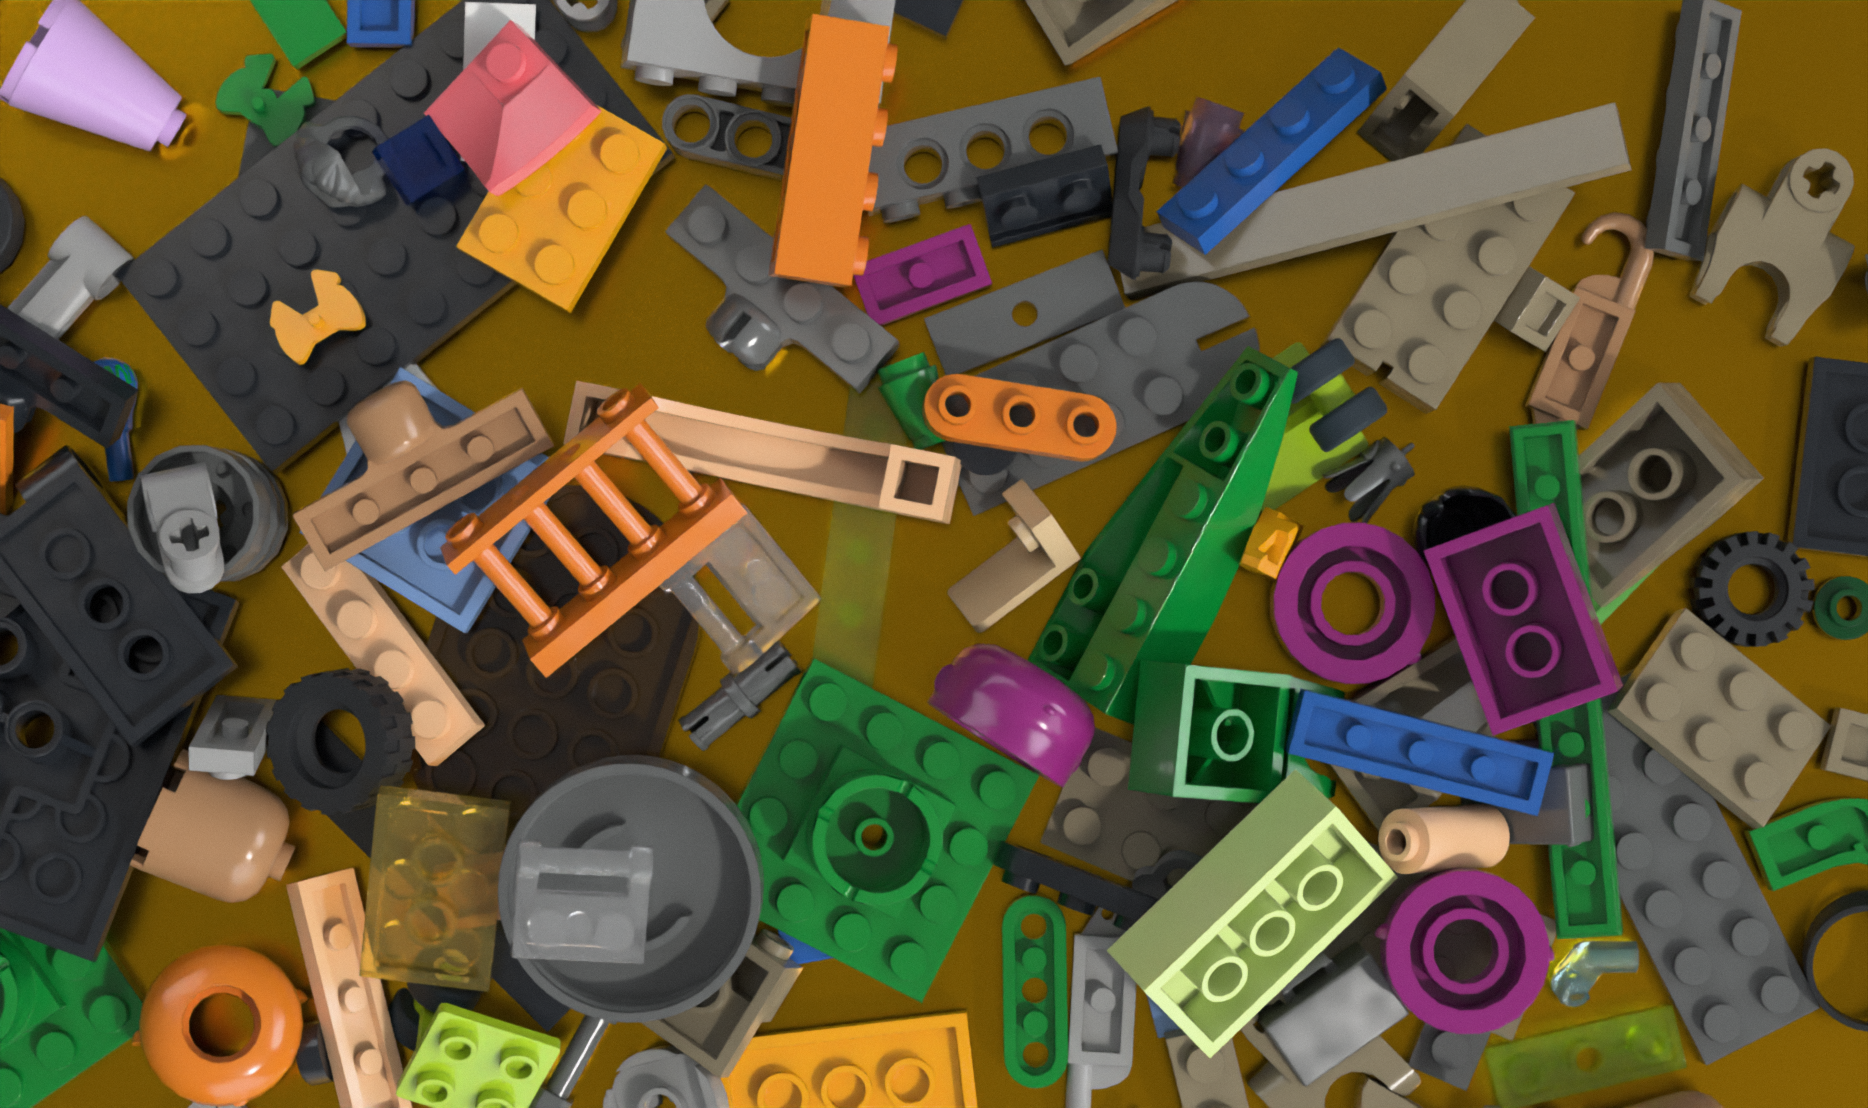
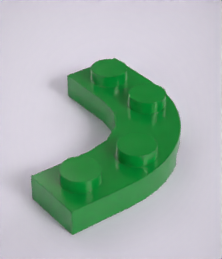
[1744,797,1868,891]

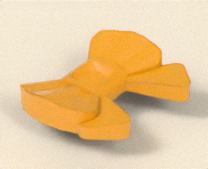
[270,269,366,365]

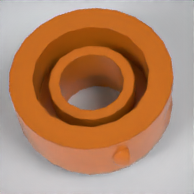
[132,944,309,1107]

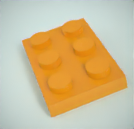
[456,105,667,313]

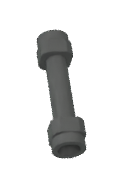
[528,1015,617,1108]

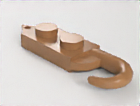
[1525,212,1654,430]

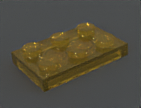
[359,785,511,992]

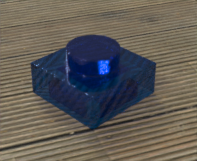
[372,115,464,206]

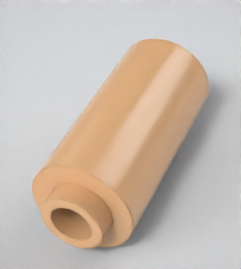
[1378,804,1510,874]

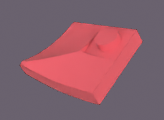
[424,20,601,196]

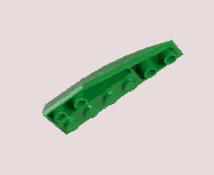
[1028,346,1298,725]

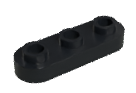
[993,840,1160,931]

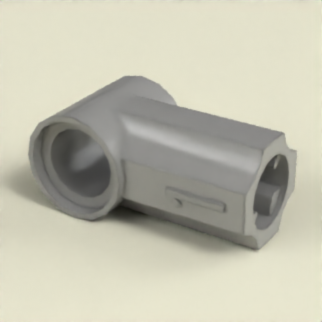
[7,216,135,340]

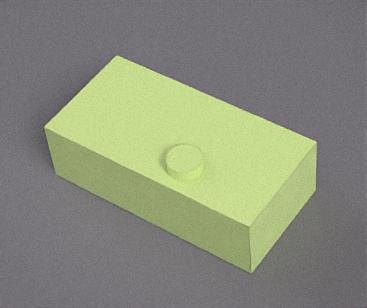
[1107,769,1398,1058]

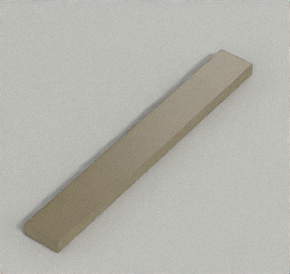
[1121,102,1632,300]

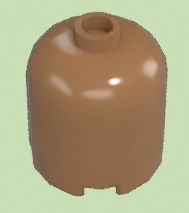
[130,749,296,903]

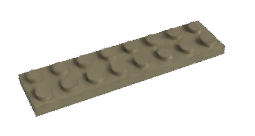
[1039,727,1556,1041]

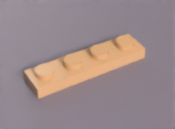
[282,544,485,766]
[286,868,412,1108]

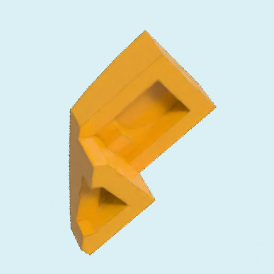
[1239,507,1304,582]

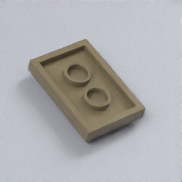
[1607,608,1831,829]

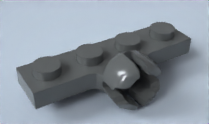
[665,184,901,394]

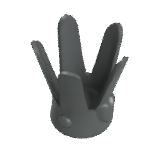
[1322,436,1415,523]

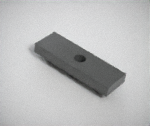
[924,249,1125,376]

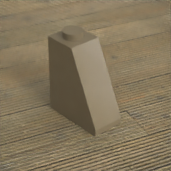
[1357,0,1535,161]

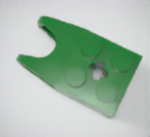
[1128,660,1345,803]

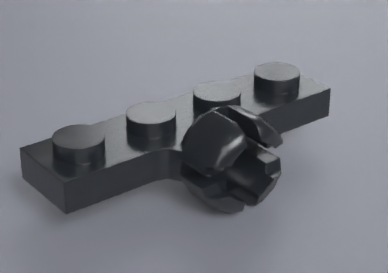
[0,304,139,449]

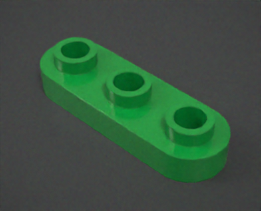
[1002,894,1068,1088]

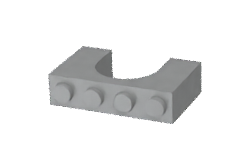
[620,0,895,107]

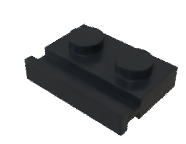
[976,144,1113,248]

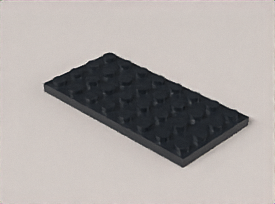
[116,0,675,474]

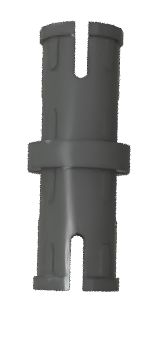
[678,640,803,751]

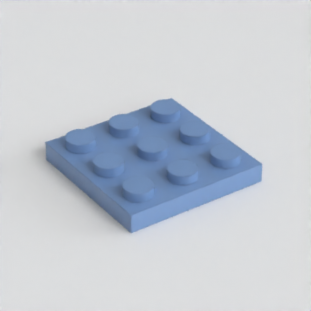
[299,367,550,633]

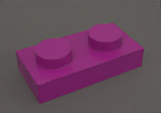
[853,224,992,326]

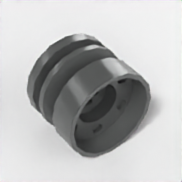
[127,445,288,581]

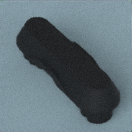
[1108,106,1181,280]

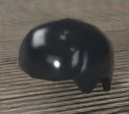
[1412,485,1516,573]

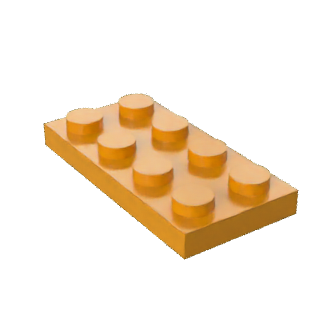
[720,1010,978,1108]

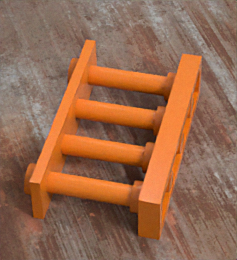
[440,383,747,678]

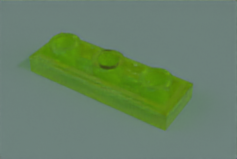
[1483,1003,1687,1108]

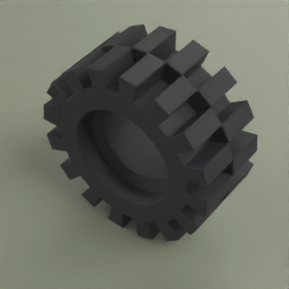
[1689,531,1815,647]

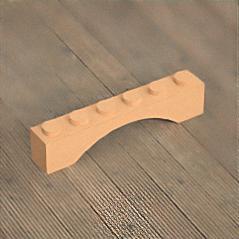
[563,381,962,524]

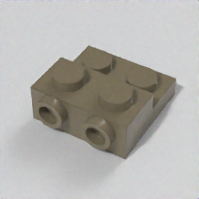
[641,929,803,1078]

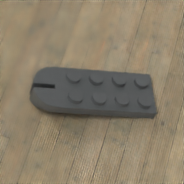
[941,282,1260,516]

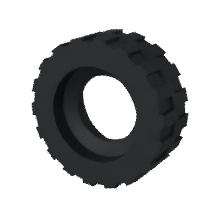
[266,668,415,815]

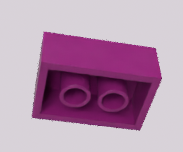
[1424,503,1623,736]

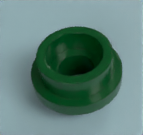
[1812,576,1868,640]

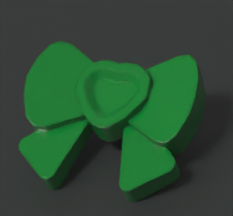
[215,53,316,148]

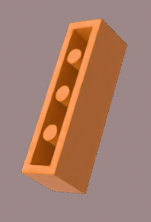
[768,14,898,288]

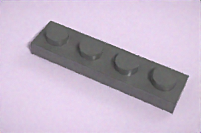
[1644,0,1742,261]

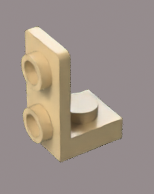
[947,479,1081,633]

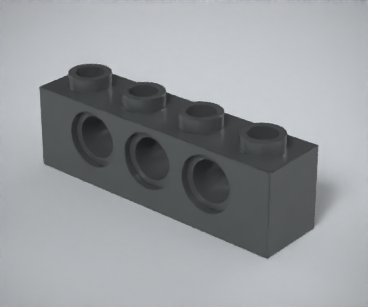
[868,77,1118,223]

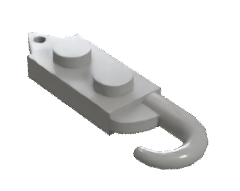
[1065,907,1136,1108]

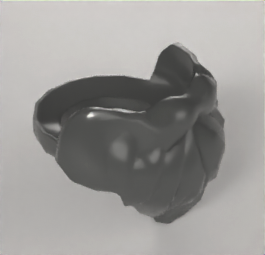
[293,115,392,207]

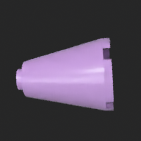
[0,0,187,152]

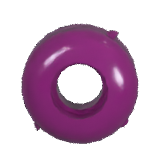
[1269,523,1435,684]
[927,643,1095,788]
[1374,868,1555,1034]

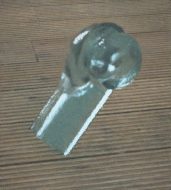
[1551,941,1639,1007]

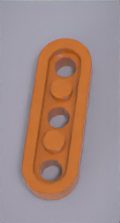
[922,374,1117,462]

